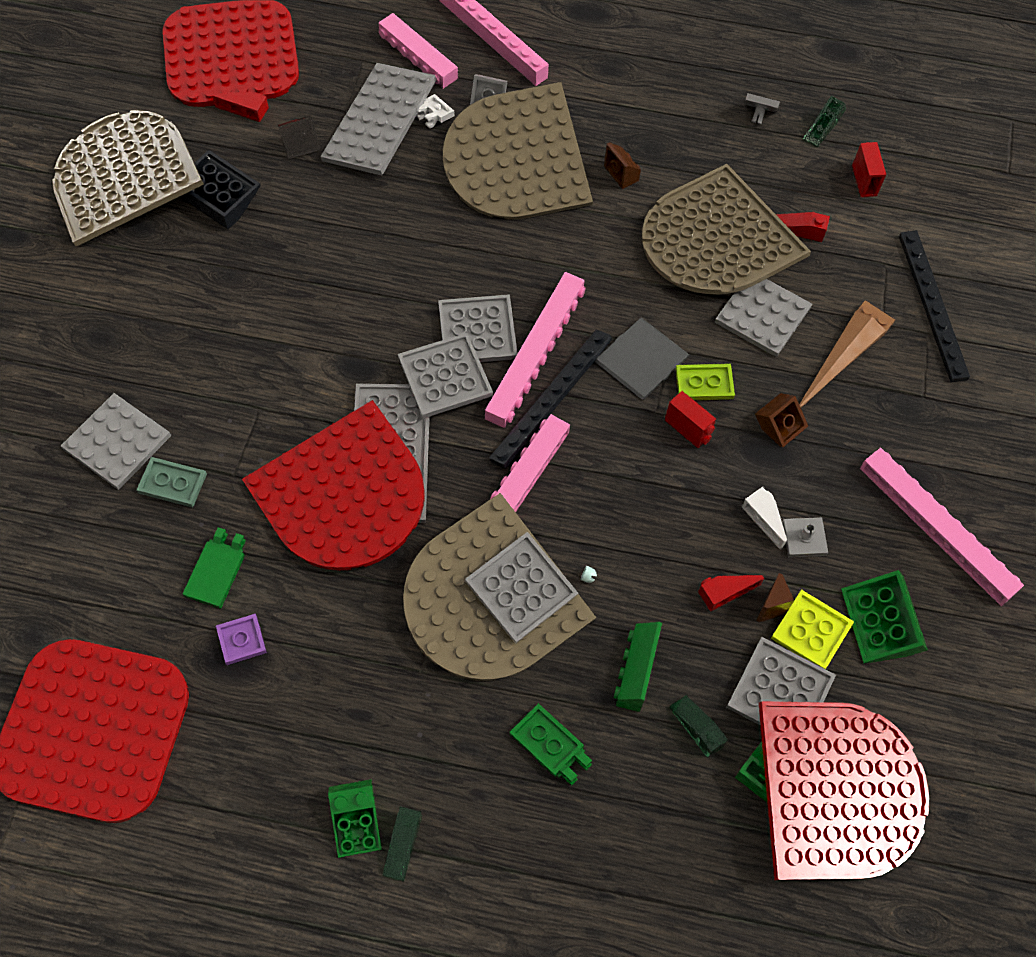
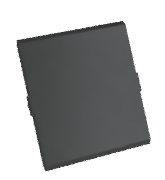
[595,318,689,400]

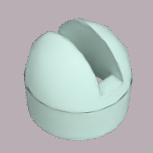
[580,566,597,583]

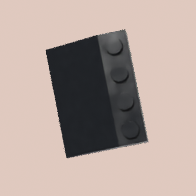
[179,150,261,229]

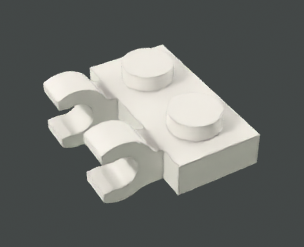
[416,94,455,128]

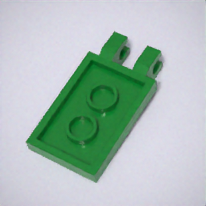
[183,527,246,609]
[509,703,592,786]

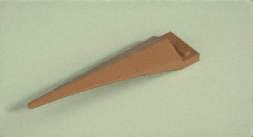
[799,301,895,408]

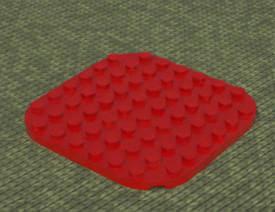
[163,0,299,107]
[0,639,189,823]

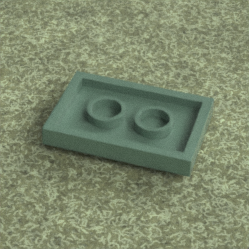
[137,457,207,508]

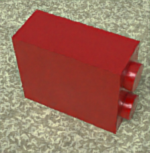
[852,142,886,197]
[665,391,716,448]

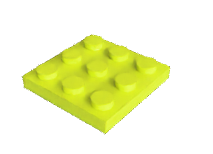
[771,589,854,669]

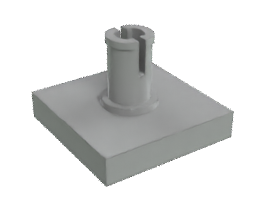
[470,74,508,105]
[745,93,780,124]
[782,517,828,558]

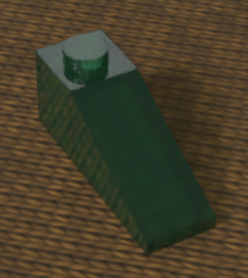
[803,96,846,147]
[669,695,728,758]
[383,806,422,882]

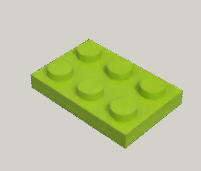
[675,364,735,400]

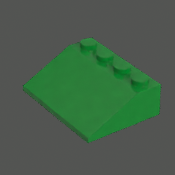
[841,570,928,664]

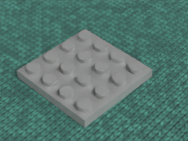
[715,279,812,357]
[438,294,518,362]
[398,333,493,419]
[61,393,171,490]
[465,532,578,644]
[726,637,836,725]

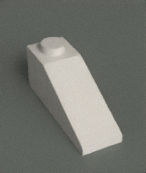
[742,487,787,549]

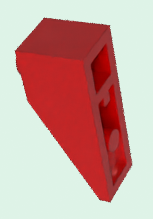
[212,92,269,122]
[776,212,830,242]
[698,575,764,611]

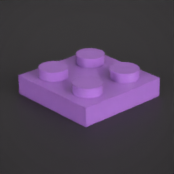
[216,614,267,665]

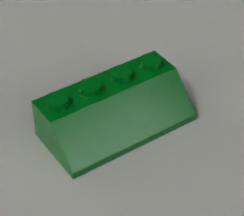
[614,622,662,712]

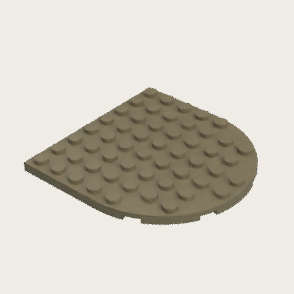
[443,82,593,220]
[52,110,204,246]
[642,164,811,294]
[403,493,596,681]

